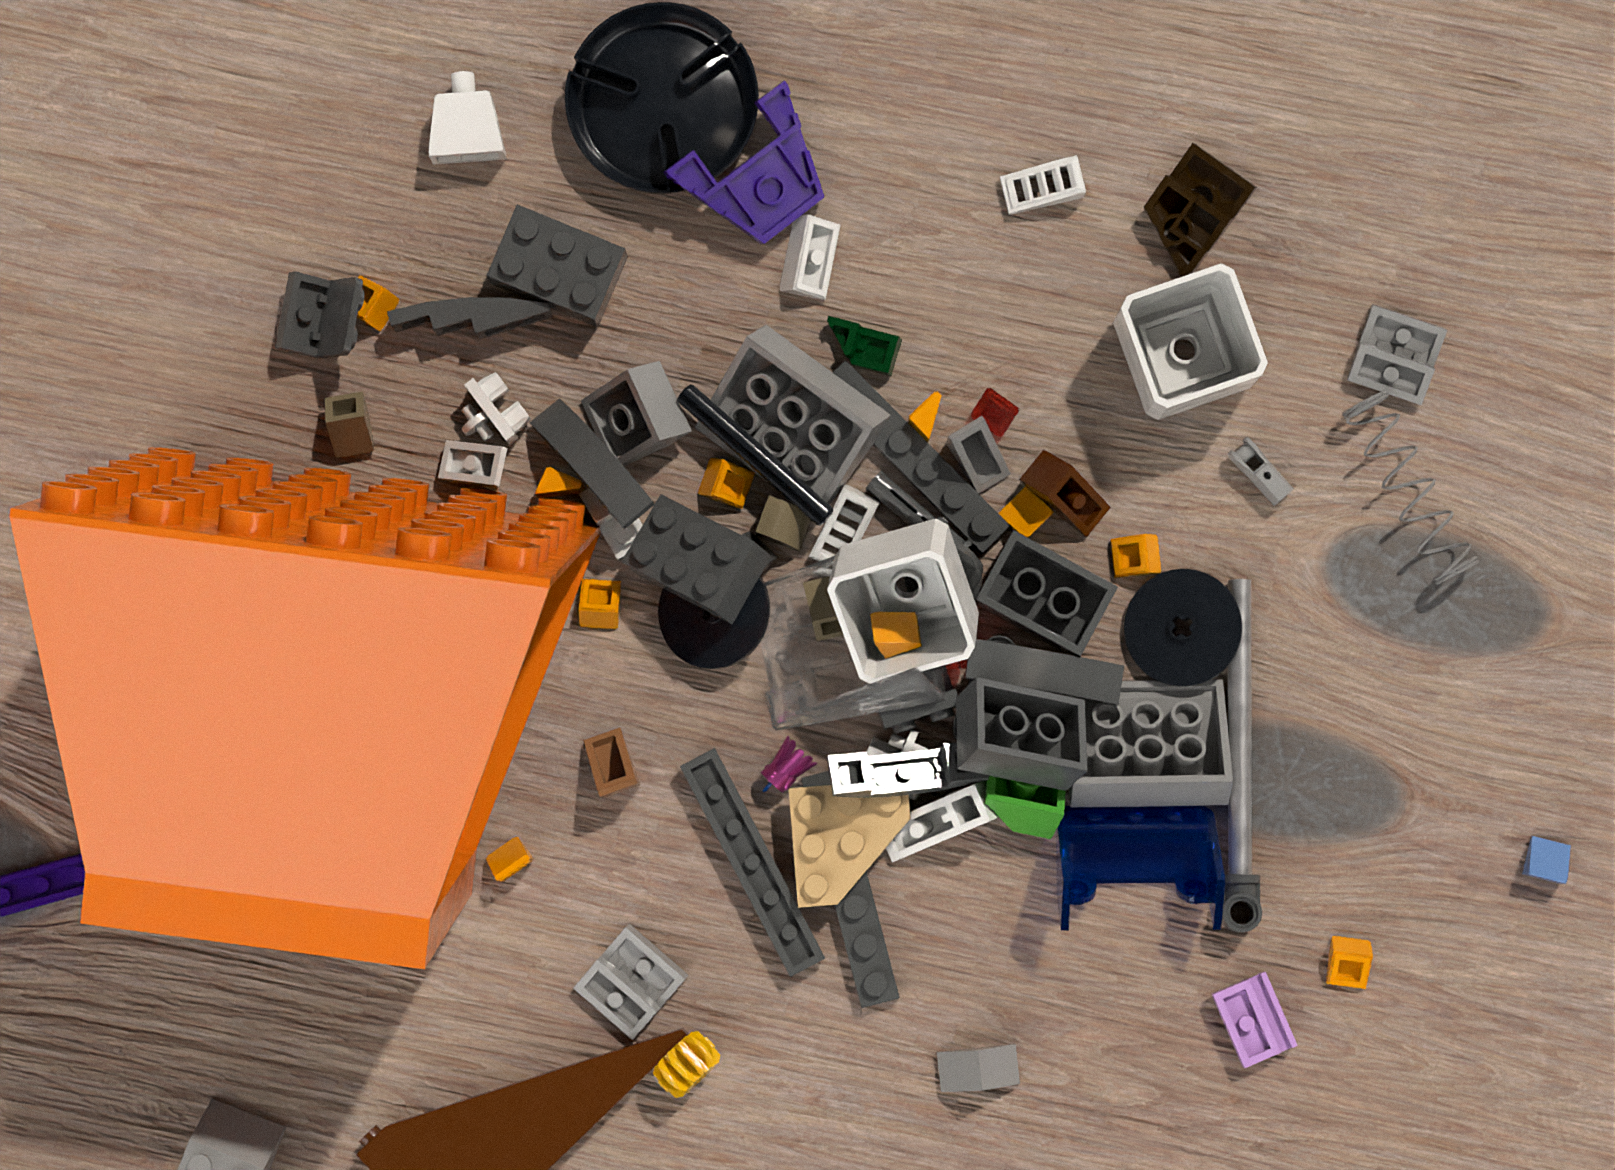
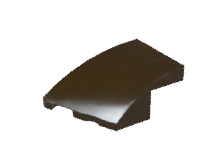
[1144,143,1257,277]

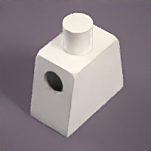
[429,71,507,164]

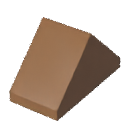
[583,727,640,798]

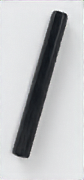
[677,384,833,526]

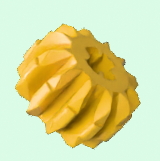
[653,1031,720,1098]

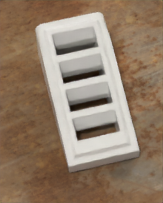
[1000,155,1086,215]
[809,484,880,568]

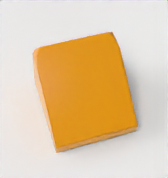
[357,275,399,331]
[908,391,942,443]
[698,458,755,509]
[535,467,585,498]
[998,487,1054,538]
[1110,534,1161,578]
[578,579,621,629]
[870,612,922,659]
[486,837,534,882]
[1326,936,1373,989]

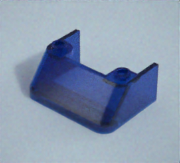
[1056,805,1226,931]

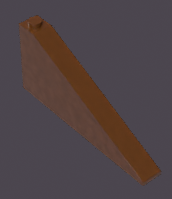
[356,1028,688,1170]

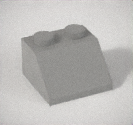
[581,361,692,466]
[178,1098,286,1170]

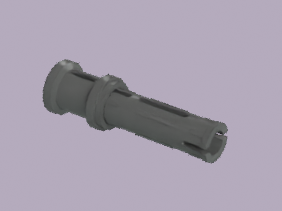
[865,470,973,549]

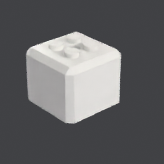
[1113,264,1268,420]
[827,518,979,685]

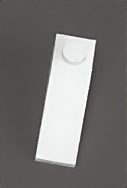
[886,780,998,862]

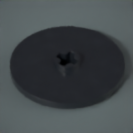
[1124,569,1243,687]
[658,575,770,669]

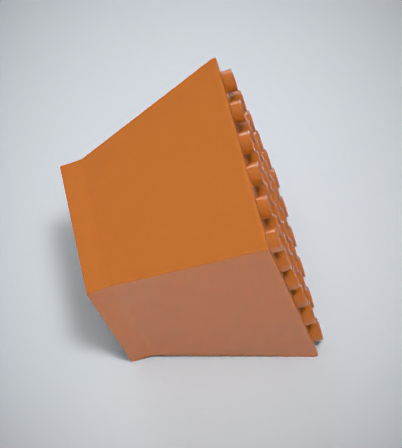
[9,447,601,970]

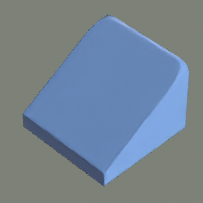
[1522,836,1571,884]

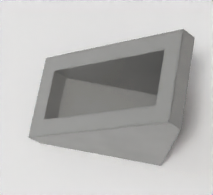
[946,416,1011,494]
[937,1044,1020,1092]

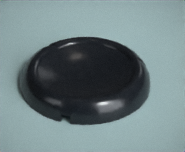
[565,2,759,194]

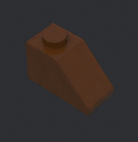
[1019,449,1111,537]

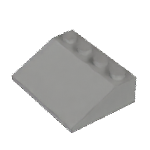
[694,325,891,505]
[1069,679,1233,808]

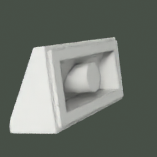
[780,214,840,300]

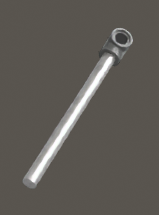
[1218,579,1262,933]

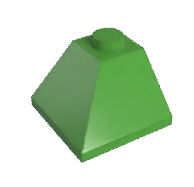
[985,776,1066,839]

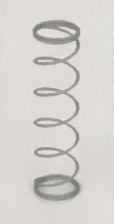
[1342,390,1480,585]

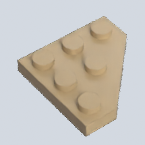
[789,785,911,908]

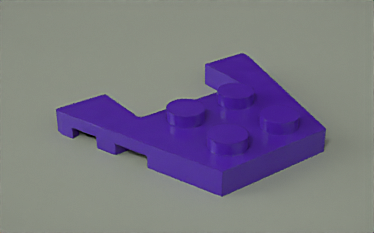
[663,81,825,244]

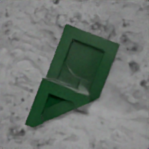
[827,316,902,376]

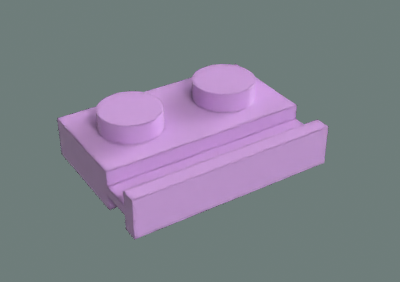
[1211,971,1298,1068]

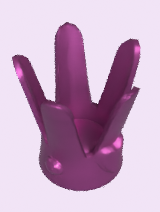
[761,736,818,793]

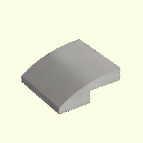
[1347,304,1447,405]
[573,924,689,1040]

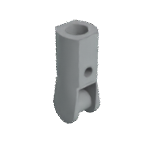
[1228,437,1294,506]

